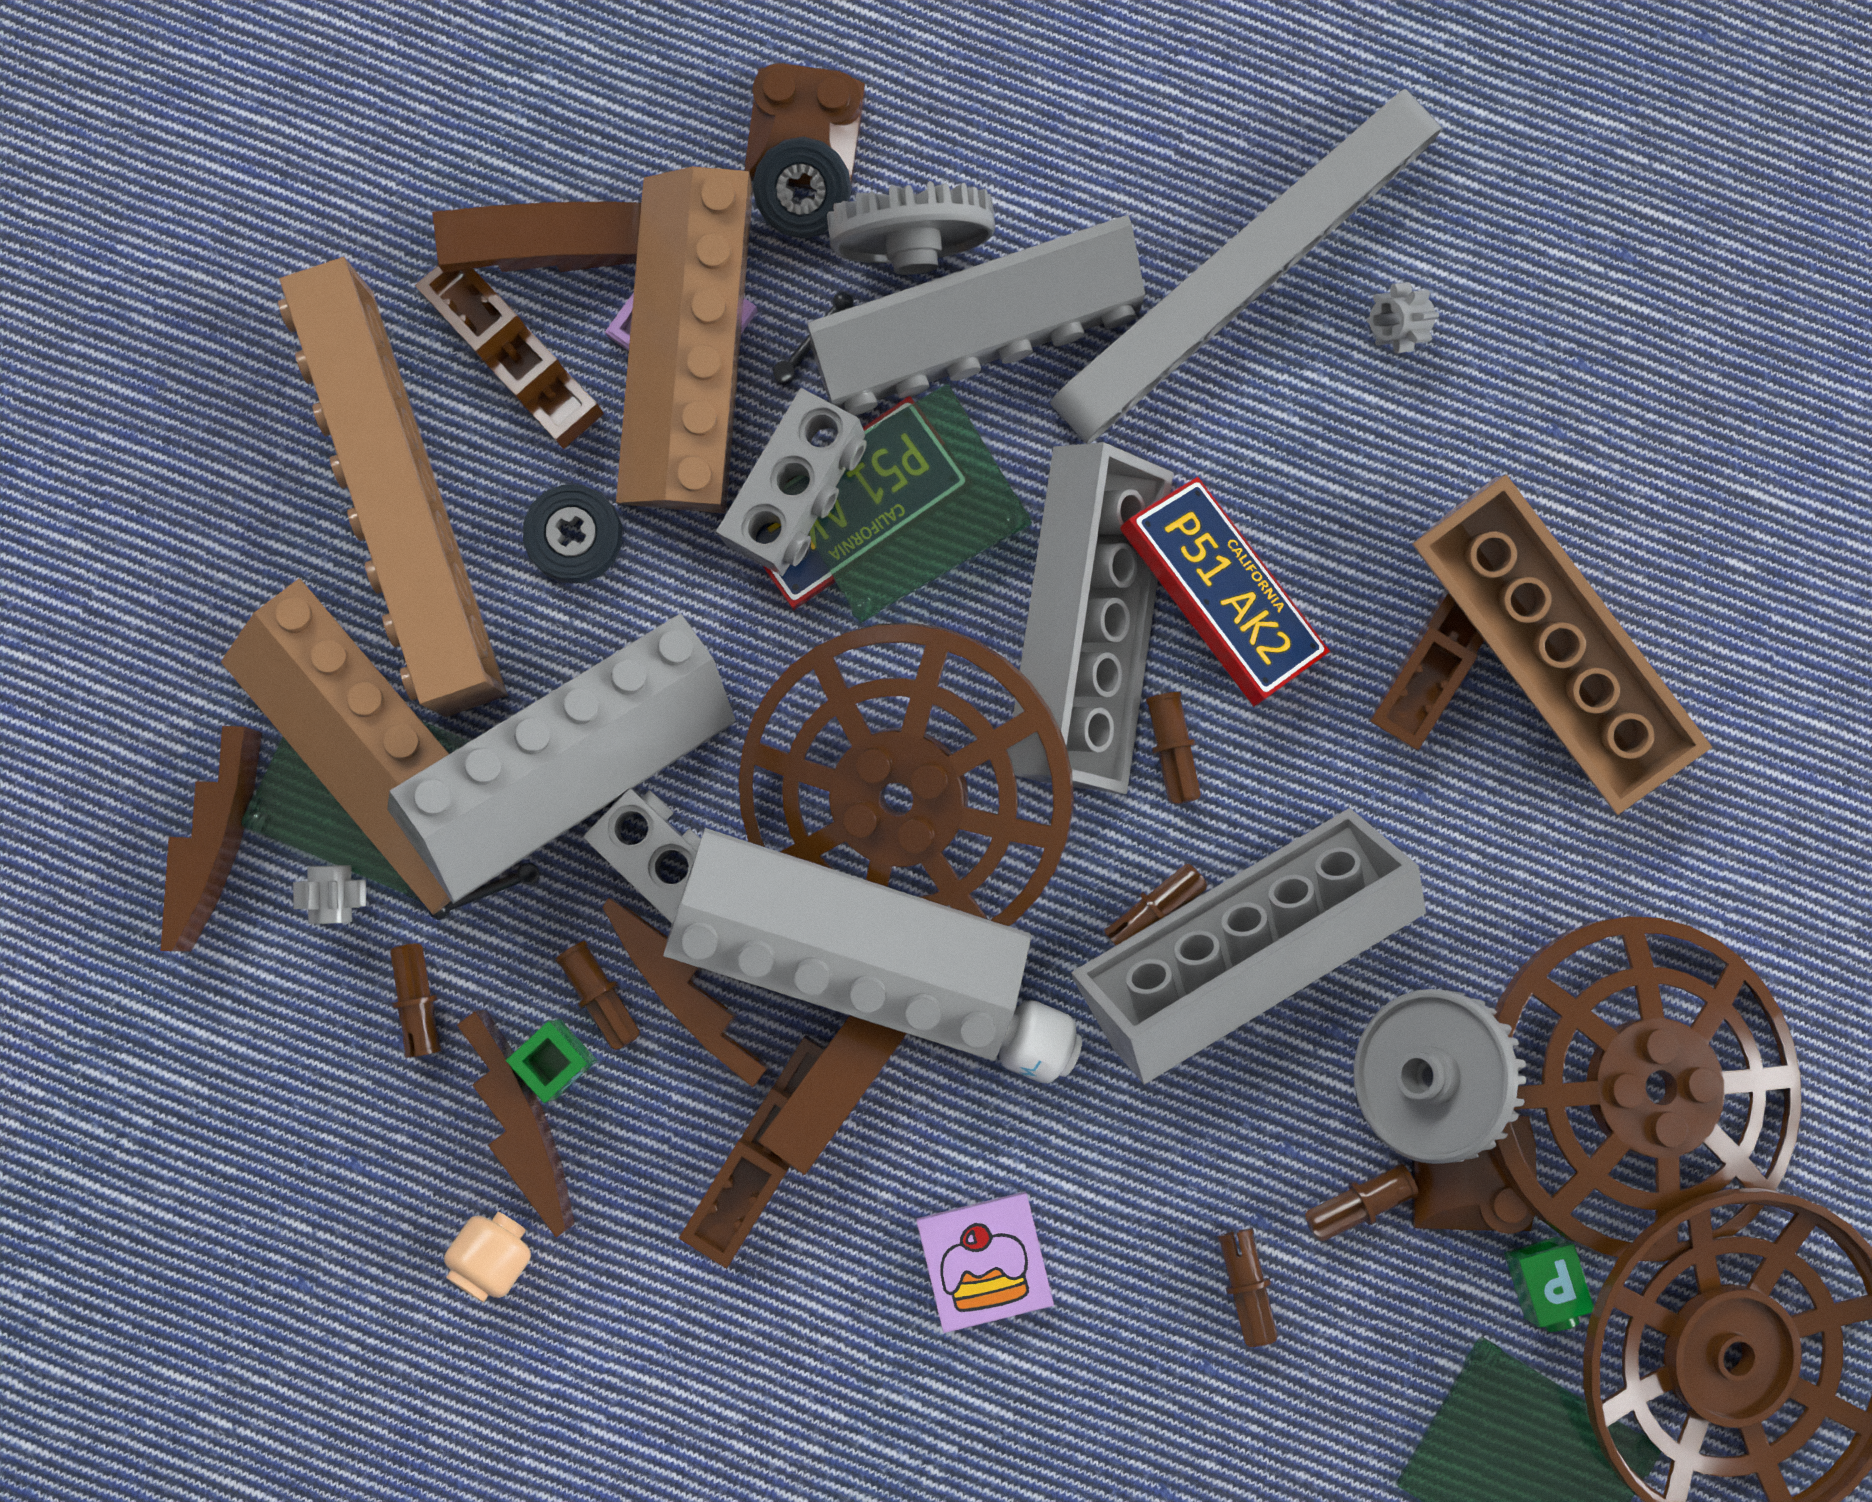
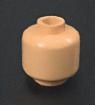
[444,1212,531,1303]

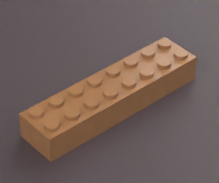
[278,257,508,717]

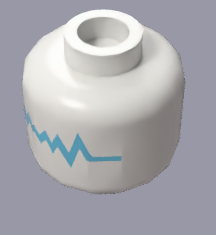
[999,1000,1082,1083]

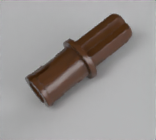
[1146,692,1201,804]
[1103,864,1208,945]
[555,940,640,1051]
[390,943,442,1058]
[1305,1163,1419,1241]
[1217,1228,1278,1347]

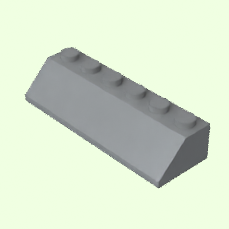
[807,215,1145,415]
[1008,442,1173,794]
[387,613,736,904]
[1071,808,1426,1085]
[663,828,1031,1061]

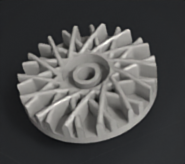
[827,181,996,275]
[1353,989,1526,1164]

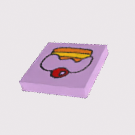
[917,1191,1054,1333]

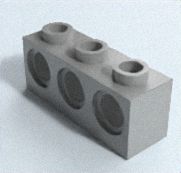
[716,388,867,576]
[583,788,701,923]

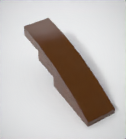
[432,201,641,272]
[414,265,605,450]
[1369,589,1484,751]
[160,726,262,952]
[602,898,770,1087]
[457,1010,575,1238]
[759,1015,907,1175]
[678,1035,827,1269]

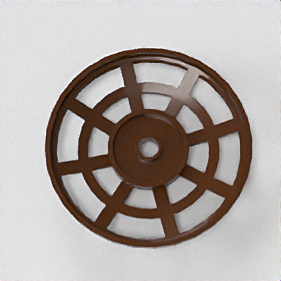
[738,623,1074,926]
[1493,916,1802,1262]
[1583,1188,1872,1502]

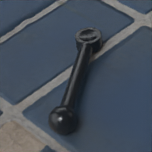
[773,291,854,385]
[428,863,541,920]

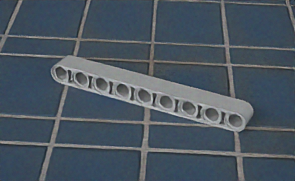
[1050,89,1443,444]

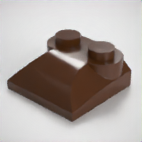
[744,63,865,190]
[1412,1115,1537,1234]

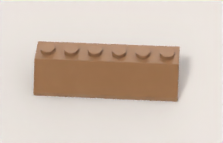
[616,166,753,514]
[1412,474,1712,815]
[221,578,451,915]

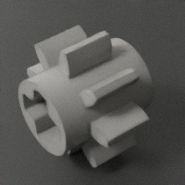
[1367,282,1439,353]
[293,865,366,924]

